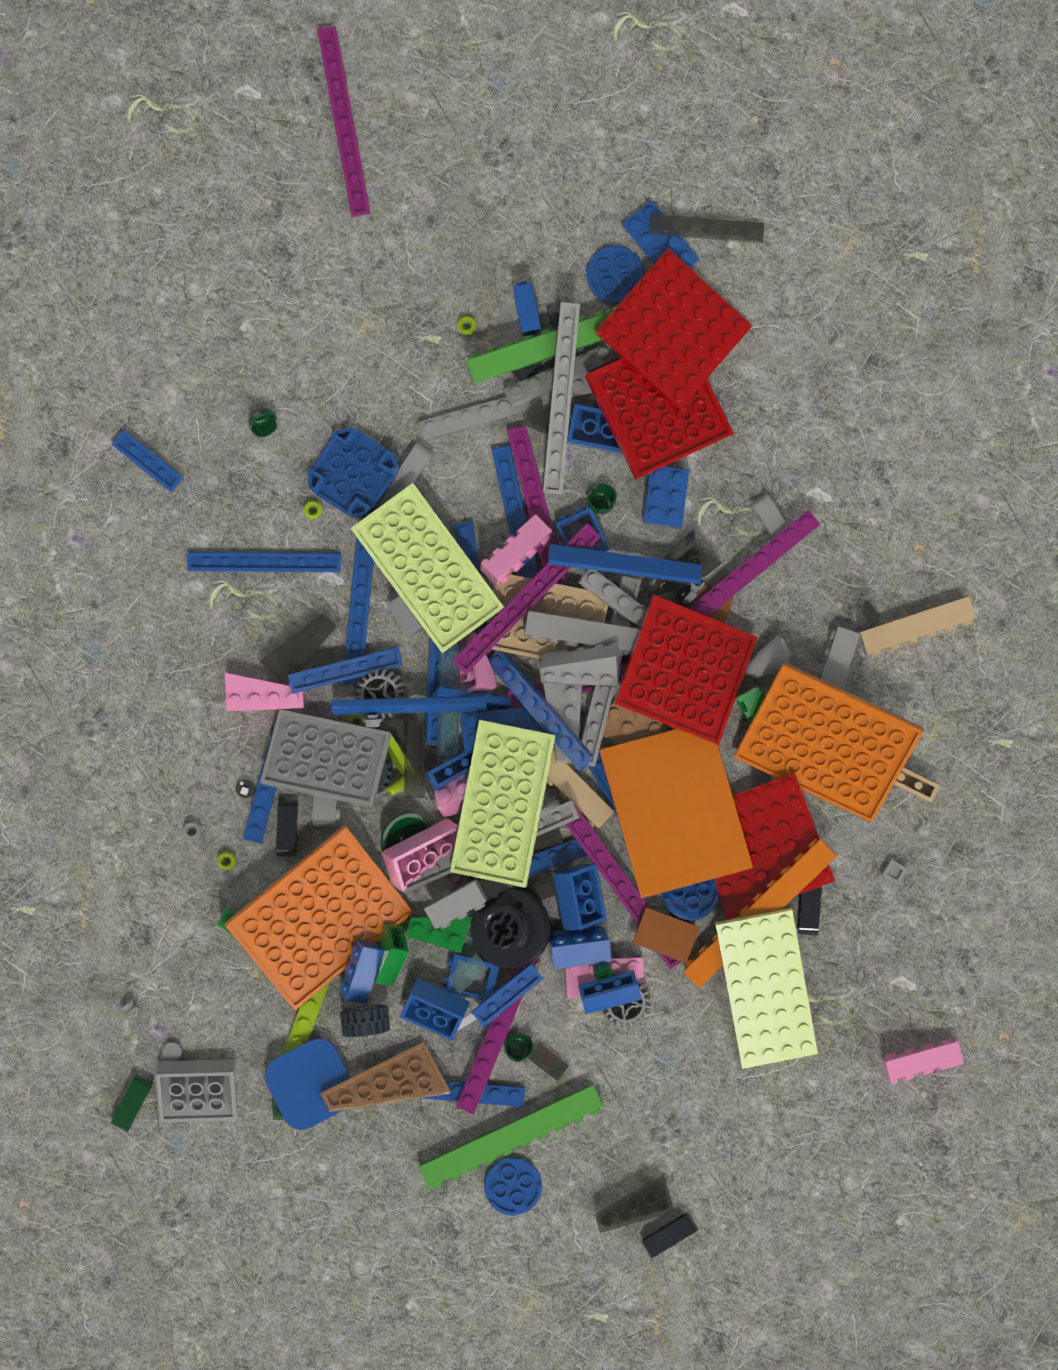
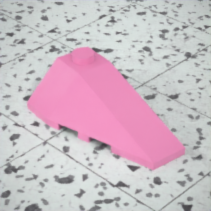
[451,630,497,693]

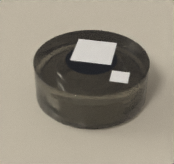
[236,779,256,798]

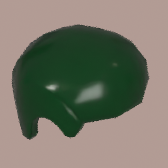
[248,408,278,438]
[587,483,617,514]
[504,1033,534,1062]

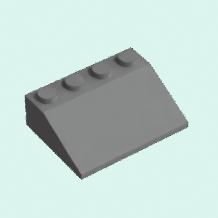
[156,1059,237,1122]

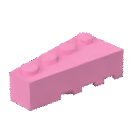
[480,514,552,587]
[225,673,305,712]
[382,818,459,892]

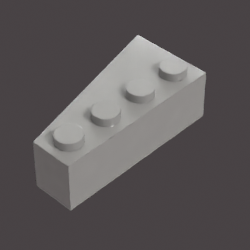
[540,641,621,686]
[542,682,582,764]
[312,795,341,829]

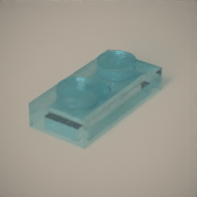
[447,953,489,994]

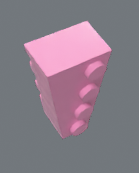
[434,772,469,818]
[566,956,644,1000]
[881,1038,964,1085]

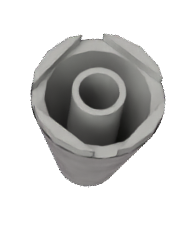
[746,633,800,679]

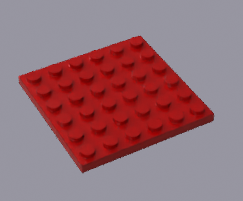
[594,248,752,410]
[584,358,734,480]
[613,595,758,745]
[714,772,836,920]

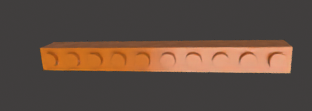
[683,838,838,988]

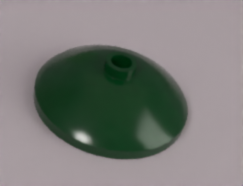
[380,813,431,855]

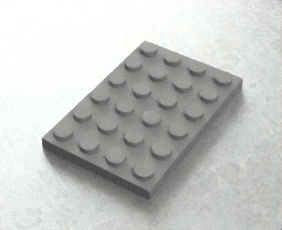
[260,709,391,808]

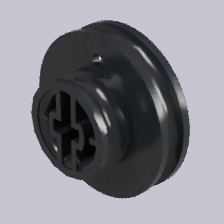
[471,888,551,968]

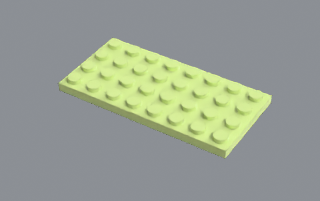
[351,483,504,653]
[450,720,556,888]
[715,908,818,1069]

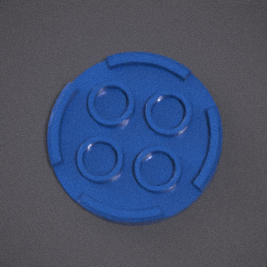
[586,246,644,304]
[661,879,719,920]
[484,1157,542,1216]

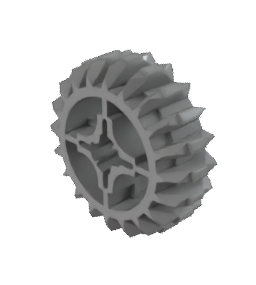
[355,669,407,720]
[603,979,652,1029]

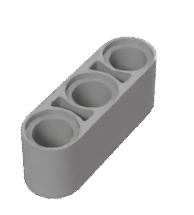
[751,494,788,539]

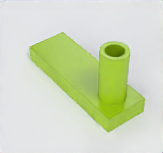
[385,734,421,797]

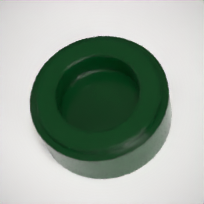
[593,962,613,980]

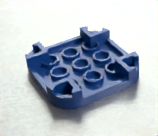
[307,427,399,519]
[264,1039,350,1130]

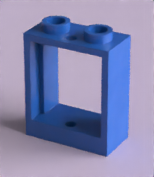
[513,281,541,337]
[556,507,610,552]
[443,953,499,1001]

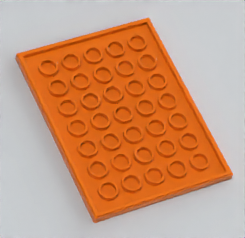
[734,662,924,823]
[599,729,753,898]
[224,825,414,1011]

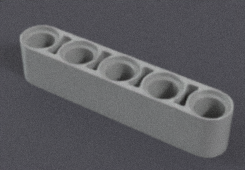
[375,442,434,510]

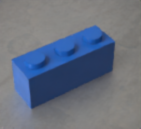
[424,752,473,791]
[340,940,384,1004]
[578,970,642,1014]

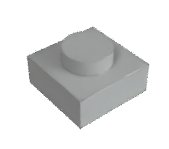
[881,859,908,885]

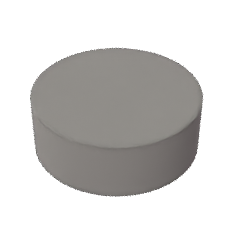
[162,1042,182,1061]

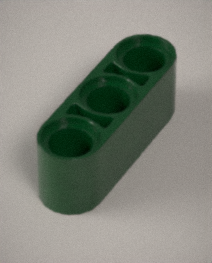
[110,1074,153,1132]

